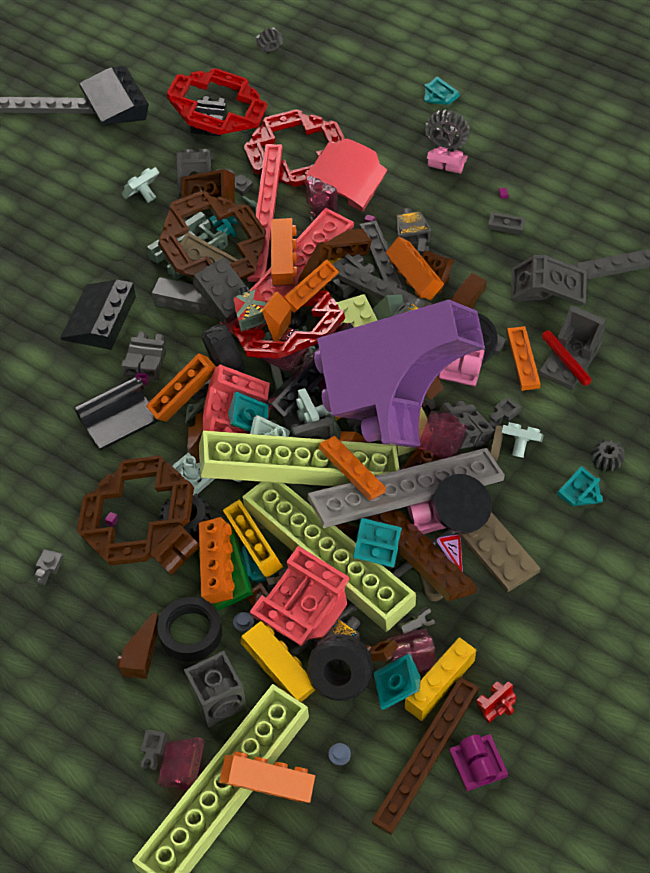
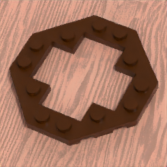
[158,191,266,280]
[77,455,194,566]

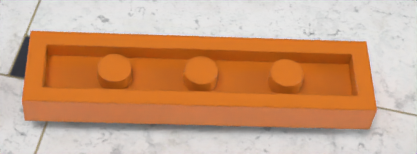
[284,259,339,313]
[507,326,541,391]
[318,436,386,501]

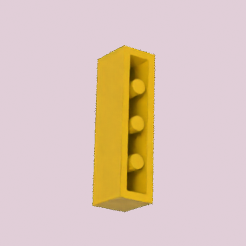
[223,499,283,578]
[241,621,315,702]
[405,637,476,721]

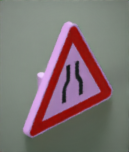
[437,534,463,572]

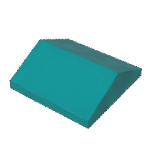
[228,392,269,432]
[374,653,421,710]

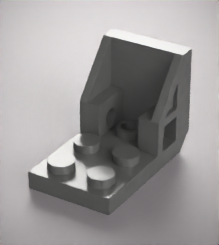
[510,255,587,305]
[539,305,606,391]
[281,396,334,440]

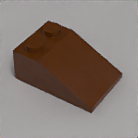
[181,169,235,210]

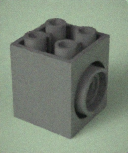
[184,651,247,727]

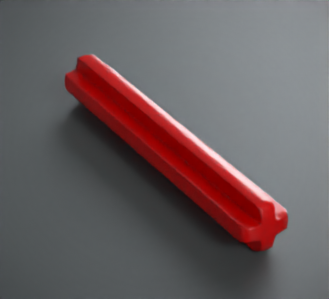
[542,330,592,386]

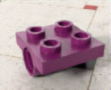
[449,734,508,792]

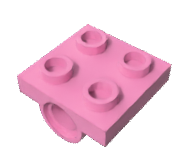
[427,146,467,174]
[439,350,485,387]
[406,499,445,534]

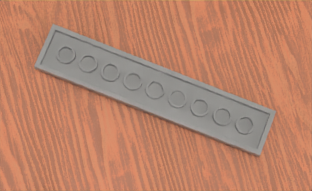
[307,448,505,528]

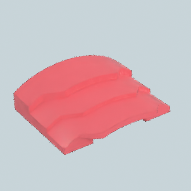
[304,139,387,212]
[203,365,271,434]
[250,546,350,646]

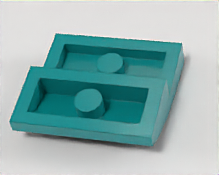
[353,518,402,568]

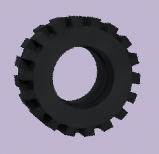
[160,493,211,540]

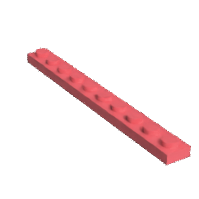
[247,144,283,282]

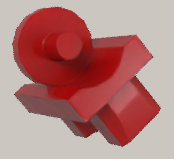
[476,682,516,723]

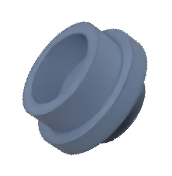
[233,612,254,633]
[329,743,351,765]

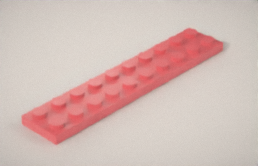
[220,208,354,334]

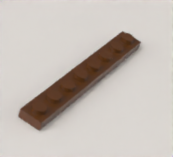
[372,677,479,836]

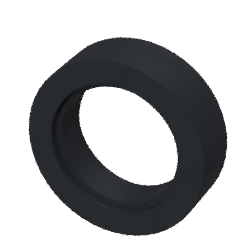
[157,597,222,662]

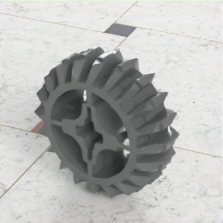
[425,109,470,151]

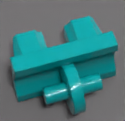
[209,215,238,237]

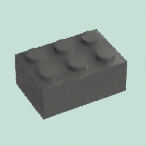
[193,257,246,325]

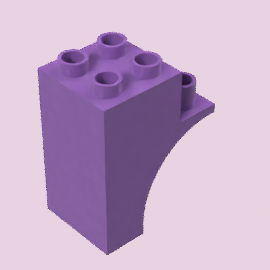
[314,300,485,448]

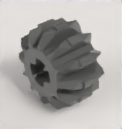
[256,27,283,53]
[591,439,625,472]

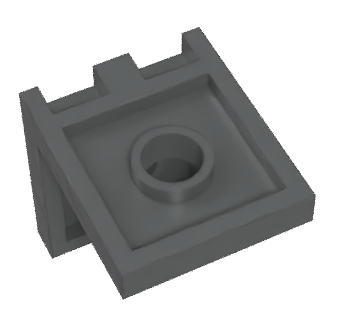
[177,149,215,193]

